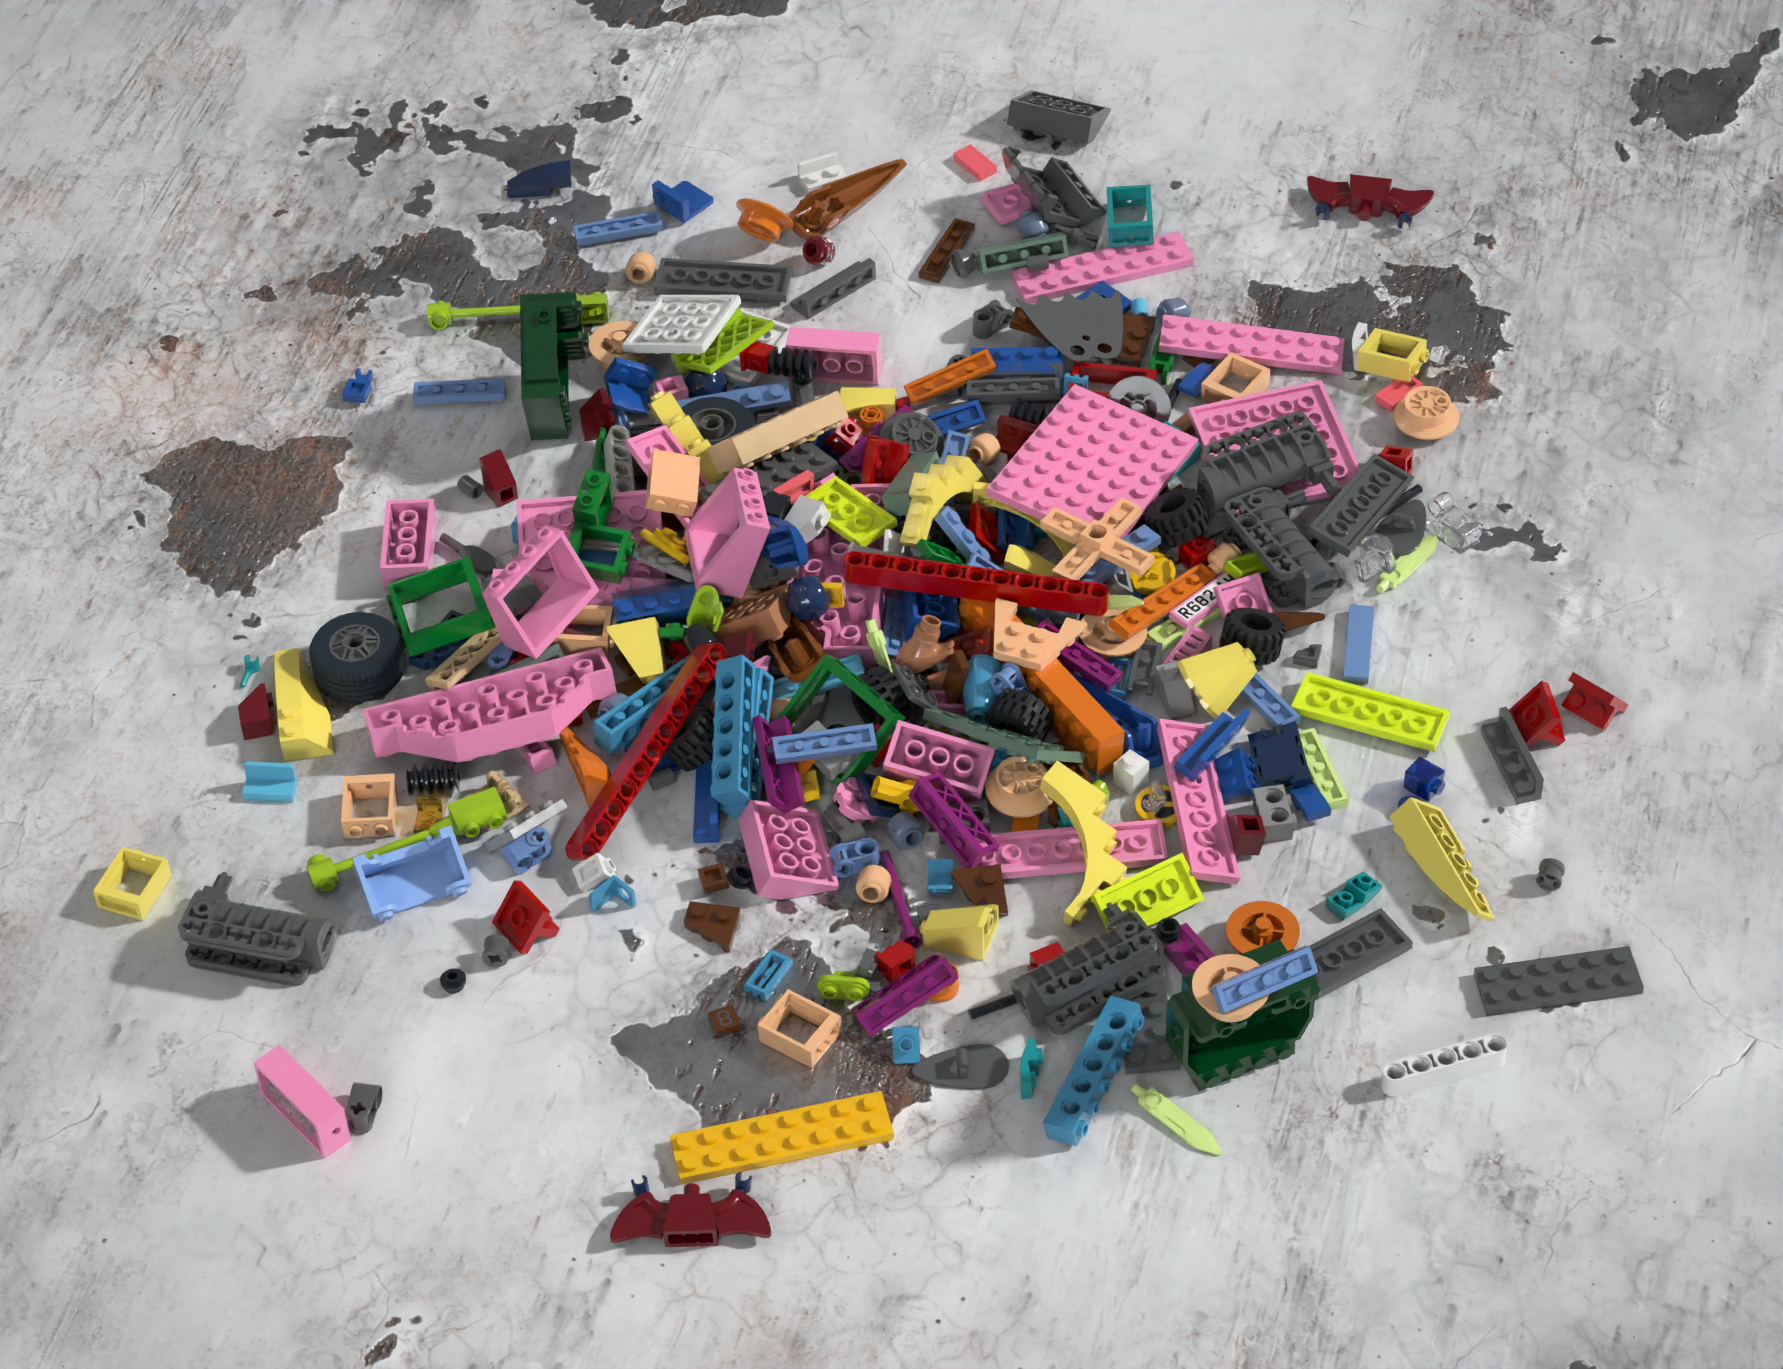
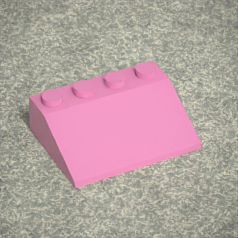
[738,800,840,900]

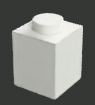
[1113,749,1149,796]

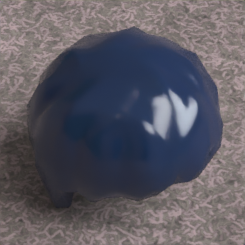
[684,364,728,398]
[786,575,830,621]

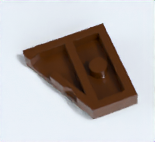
[684,901,741,953]

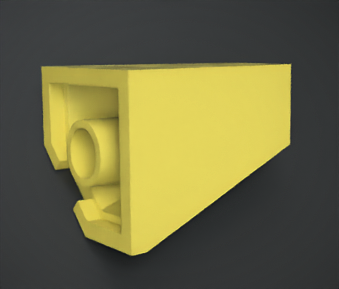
[1004,544,1056,577]
[606,617,667,684]
[1177,642,1257,719]
[920,904,999,961]

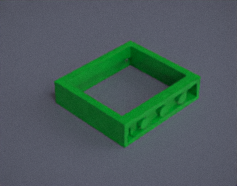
[386,556,494,657]
[775,654,905,787]

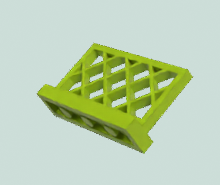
[671,307,775,374]

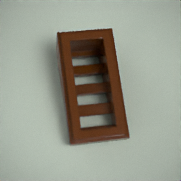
[1271,612,1325,631]

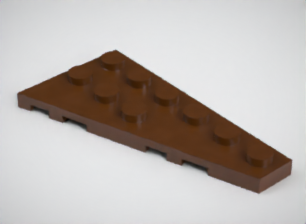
[1009,307,1156,367]

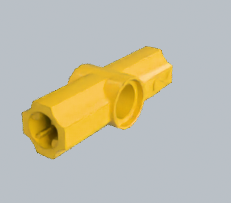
[871,776,950,813]

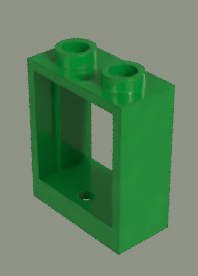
[572,469,614,540]
[568,520,635,584]

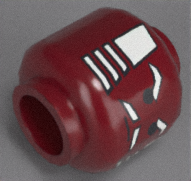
[802,236,835,266]

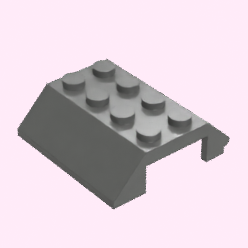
[1002,146,1107,228]

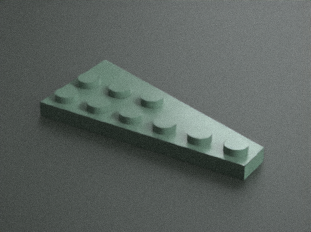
[923,709,1085,765]

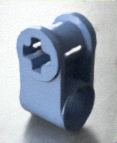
[487,642,518,676]
[990,662,1032,696]
[501,827,552,874]
[829,838,880,878]

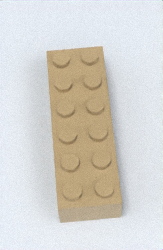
[707,391,849,474]

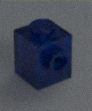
[1403,756,1445,802]

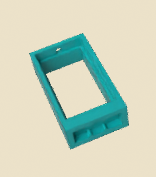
[1106,184,1154,247]

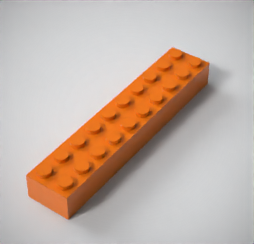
[959,598,1125,777]

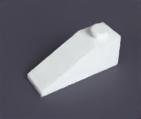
[784,495,831,544]

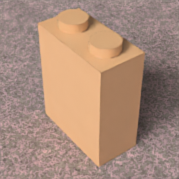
[645,449,701,517]

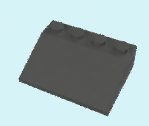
[1007,90,1111,146]

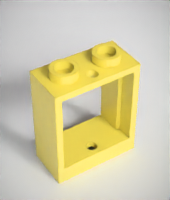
[1357,328,1429,382]
[93,847,172,921]

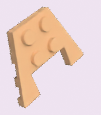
[993,598,1088,671]

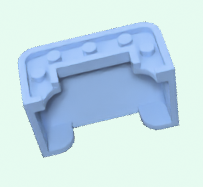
[352,826,471,922]

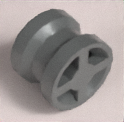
[1536,858,1565,891]
[482,935,510,967]

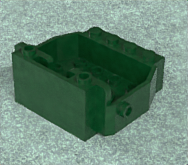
[520,292,589,441]
[1166,940,1320,1091]

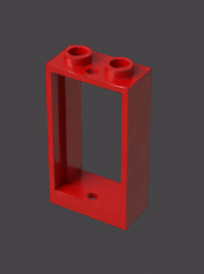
[1068,361,1157,398]

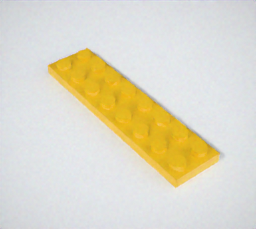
[669,1091,894,1185]

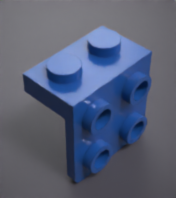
[652,180,714,223]

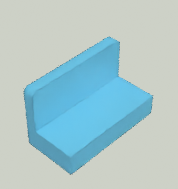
[242,761,298,802]

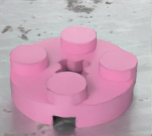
[833,777,879,823]

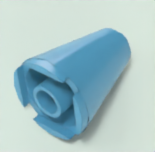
[962,654,1003,723]

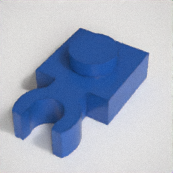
[342,368,373,403]

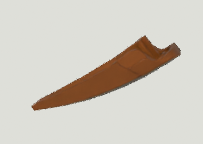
[789,159,907,240]
[766,613,825,683]

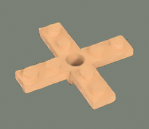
[1040,497,1155,580]

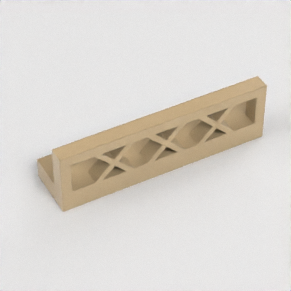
[425,626,502,692]

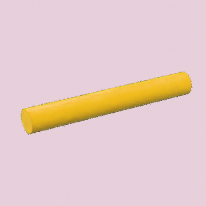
[640,529,689,564]

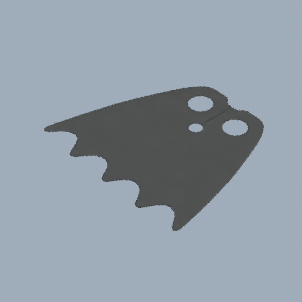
[1016,290,1123,361]

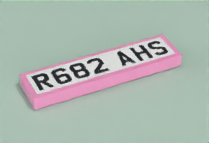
[1169,571,1235,630]

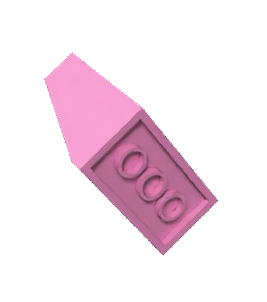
[684,468,770,599]
[482,525,600,659]

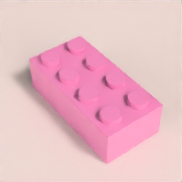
[785,327,882,385]
[380,499,437,588]
[882,720,995,802]

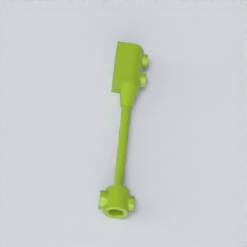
[427,292,609,330]
[306,786,507,892]

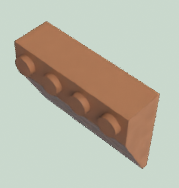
[710,583,792,648]

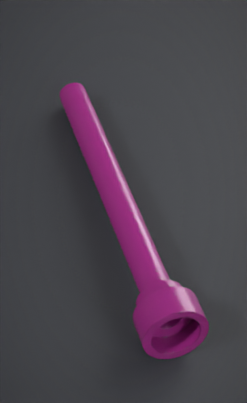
[880,850,922,949]

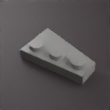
[631,545,694,582]
[483,799,568,853]

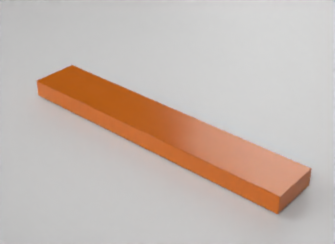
[1109,563,1218,641]

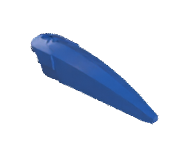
[736,515,808,569]
[1068,670,1164,769]

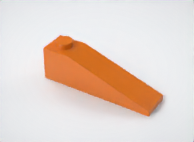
[559,726,612,809]

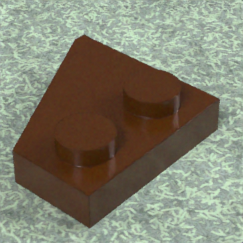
[951,864,1008,917]

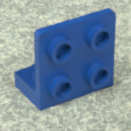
[603,357,657,417]

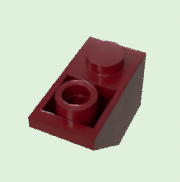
[579,388,615,442]
[479,449,518,508]
[721,632,757,663]
[238,683,277,740]
[1226,814,1266,855]

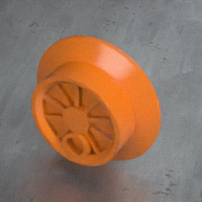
[736,198,794,242]
[1226,901,1300,954]

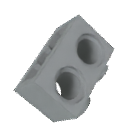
[1252,785,1297,843]

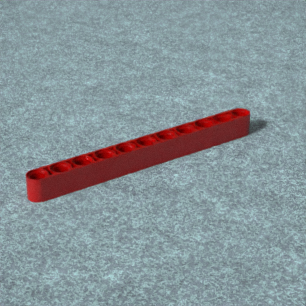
[843,551,1109,616]
[565,643,726,861]

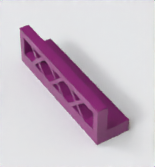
[1036,620,1123,693]
[753,715,805,814]
[908,772,1000,868]
[1164,923,1215,976]
[850,951,959,1037]

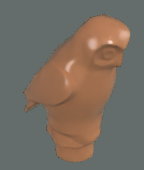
[890,615,954,678]

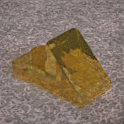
[413,795,448,834]

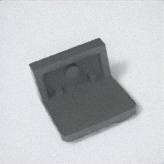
[891,663,939,727]

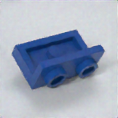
[1214,747,1259,803]

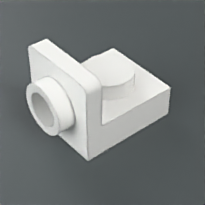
[572,853,616,892]

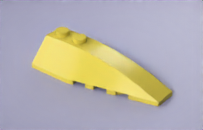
[275,648,334,762]
[1389,797,1494,922]

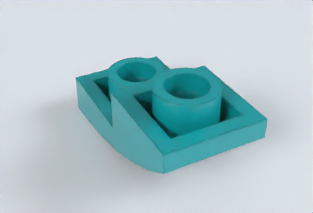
[1325,871,1382,920]
[1020,1038,1043,1100]

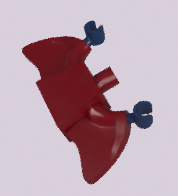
[1307,174,1434,229]
[610,1172,772,1247]

